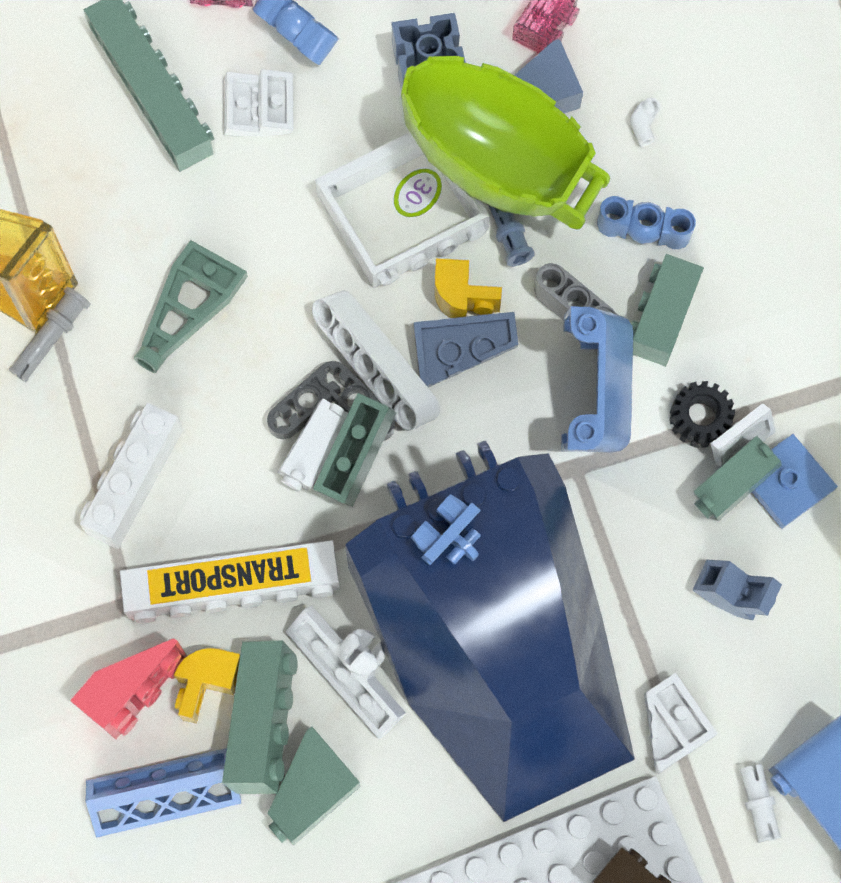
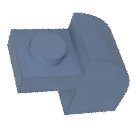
[693,560,782,620]

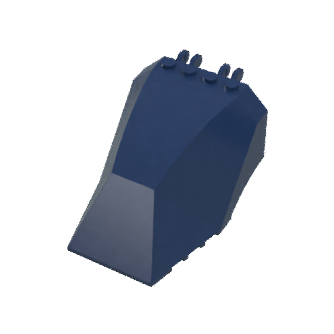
[345,441,635,822]

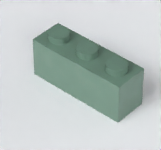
[631,254,704,367]
[313,393,397,507]

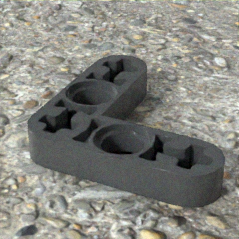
[267,361,395,441]

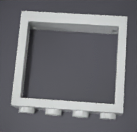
[315,132,490,288]

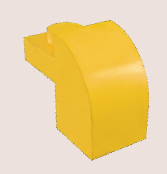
[434,258,502,318]
[174,648,240,724]

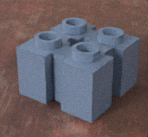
[391,13,466,91]

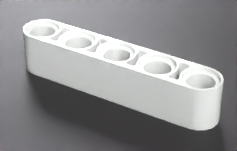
[312,290,440,431]

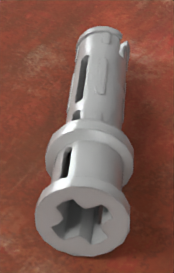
[8,286,91,382]

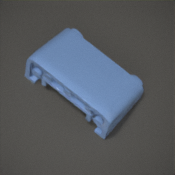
[561,306,633,453]
[769,715,841,851]

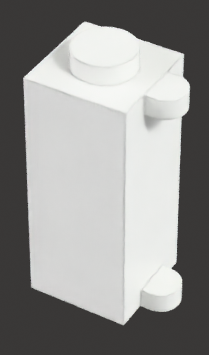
[277,399,348,492]

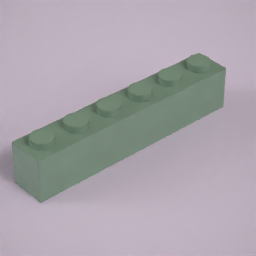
[83,0,215,172]

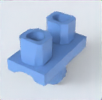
[411,494,481,566]

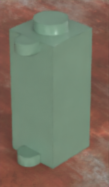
[693,436,782,521]

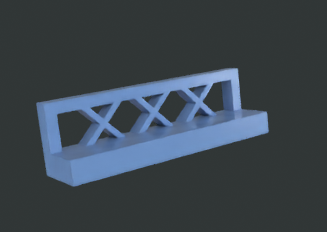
[85,748,242,838]

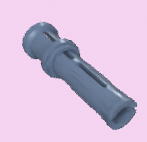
[488,205,535,267]

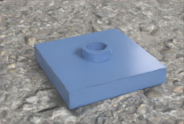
[752,434,838,529]

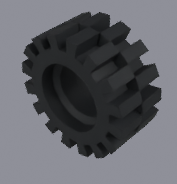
[669,381,735,448]

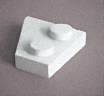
[644,673,718,774]

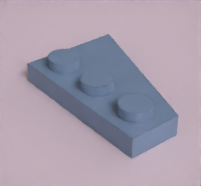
[413,312,518,388]

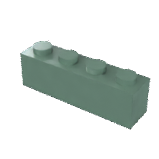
[222,640,298,794]

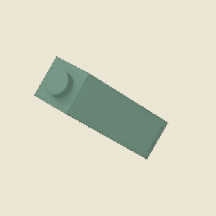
[267,727,361,845]

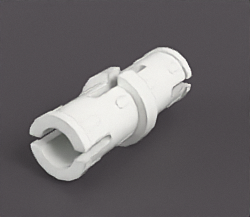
[740,764,782,843]

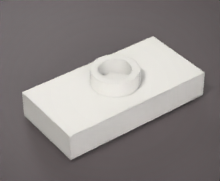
[711,404,776,468]

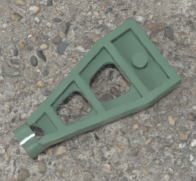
[134,240,248,373]

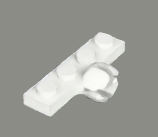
[286,606,406,739]

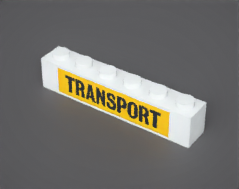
[120,540,340,623]

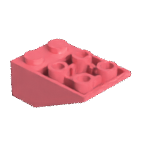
[70,638,187,739]

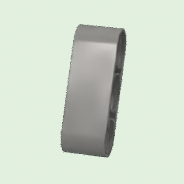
[534,263,617,321]

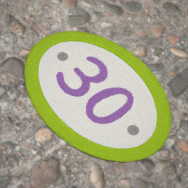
[394,169,442,217]

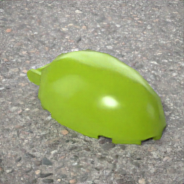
[401,56,610,230]

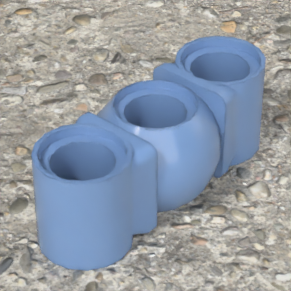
[252,0,339,65]
[597,196,696,249]

